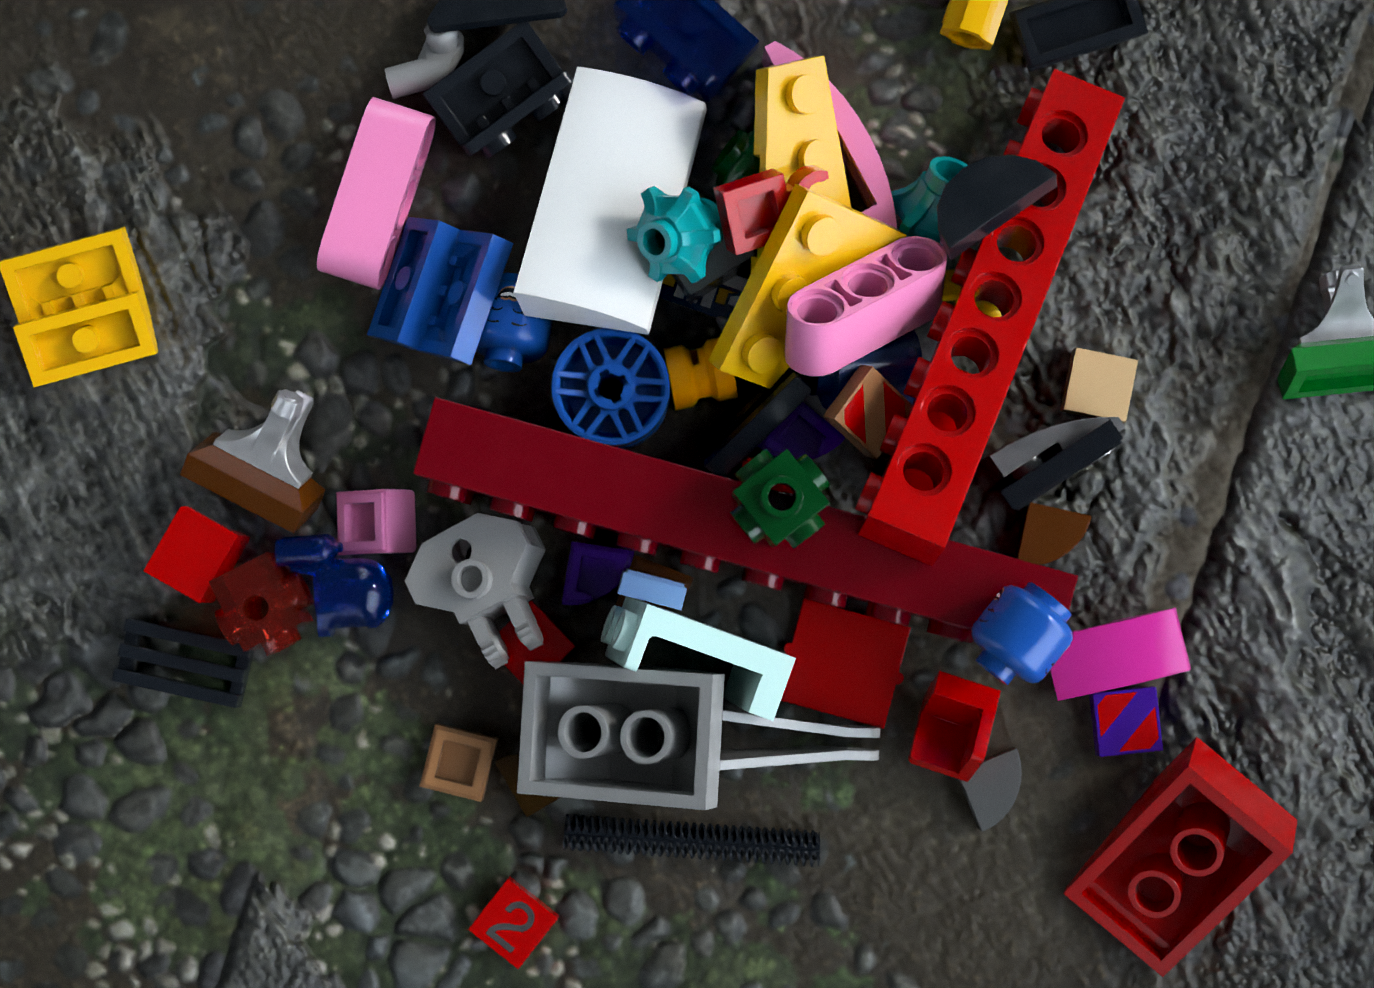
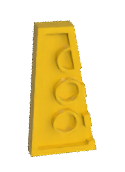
[751,56,851,273]

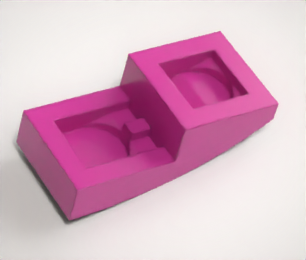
[1050,607,1191,701]

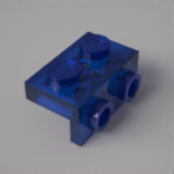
[614,0,760,102]

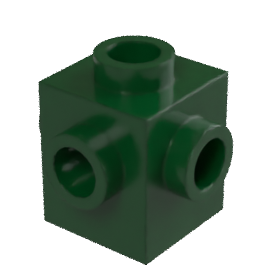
[730,449,830,549]

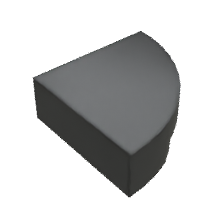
[959,747,1022,832]

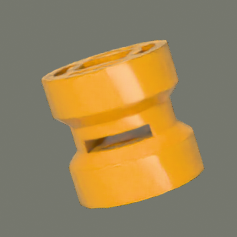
[663,337,738,411]

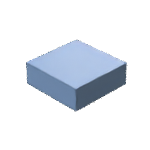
[617,568,687,610]

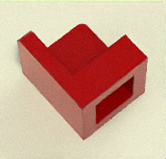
[143,506,250,603]
[908,671,1001,782]

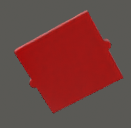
[781,598,911,729]

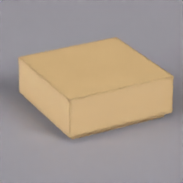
[1060,347,1138,423]

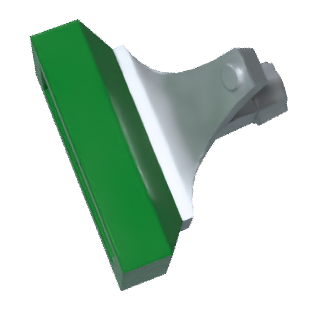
[1277,264,1374,400]

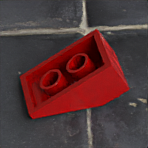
[1063,737,1298,977]

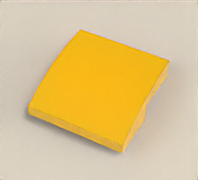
[0,226,158,387]

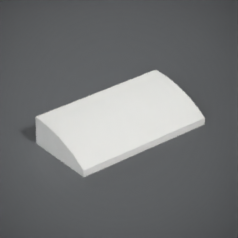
[513,66,707,335]

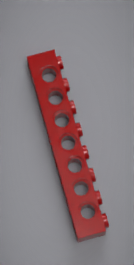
[855,68,1125,566]

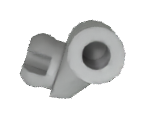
[385,24,464,99]

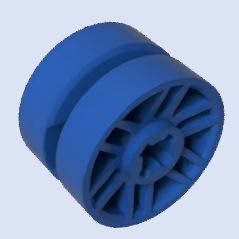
[551,328,670,450]

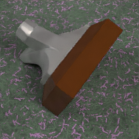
[180,389,326,534]

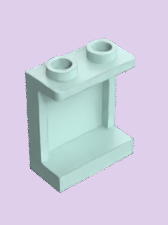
[601,596,796,721]

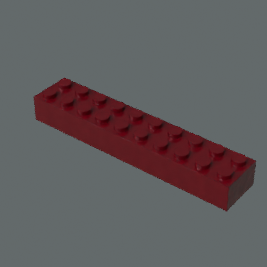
[413,397,1078,644]

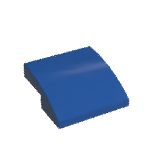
[367,217,513,365]

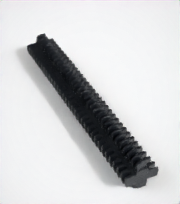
[563,814,820,867]

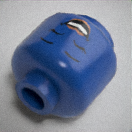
[476,273,553,372]
[971,582,1073,686]

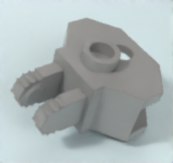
[405,513,546,669]

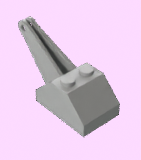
[517,661,881,810]

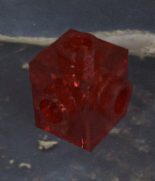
[209,552,314,656]

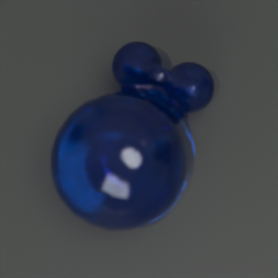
[275,534,394,638]

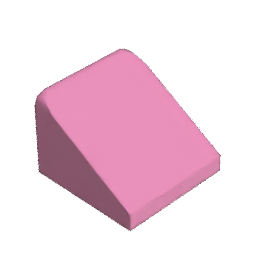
[336,489,416,555]

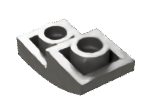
[981,417,1126,481]

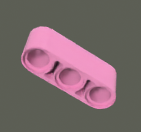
[317,97,436,290]
[785,236,947,376]

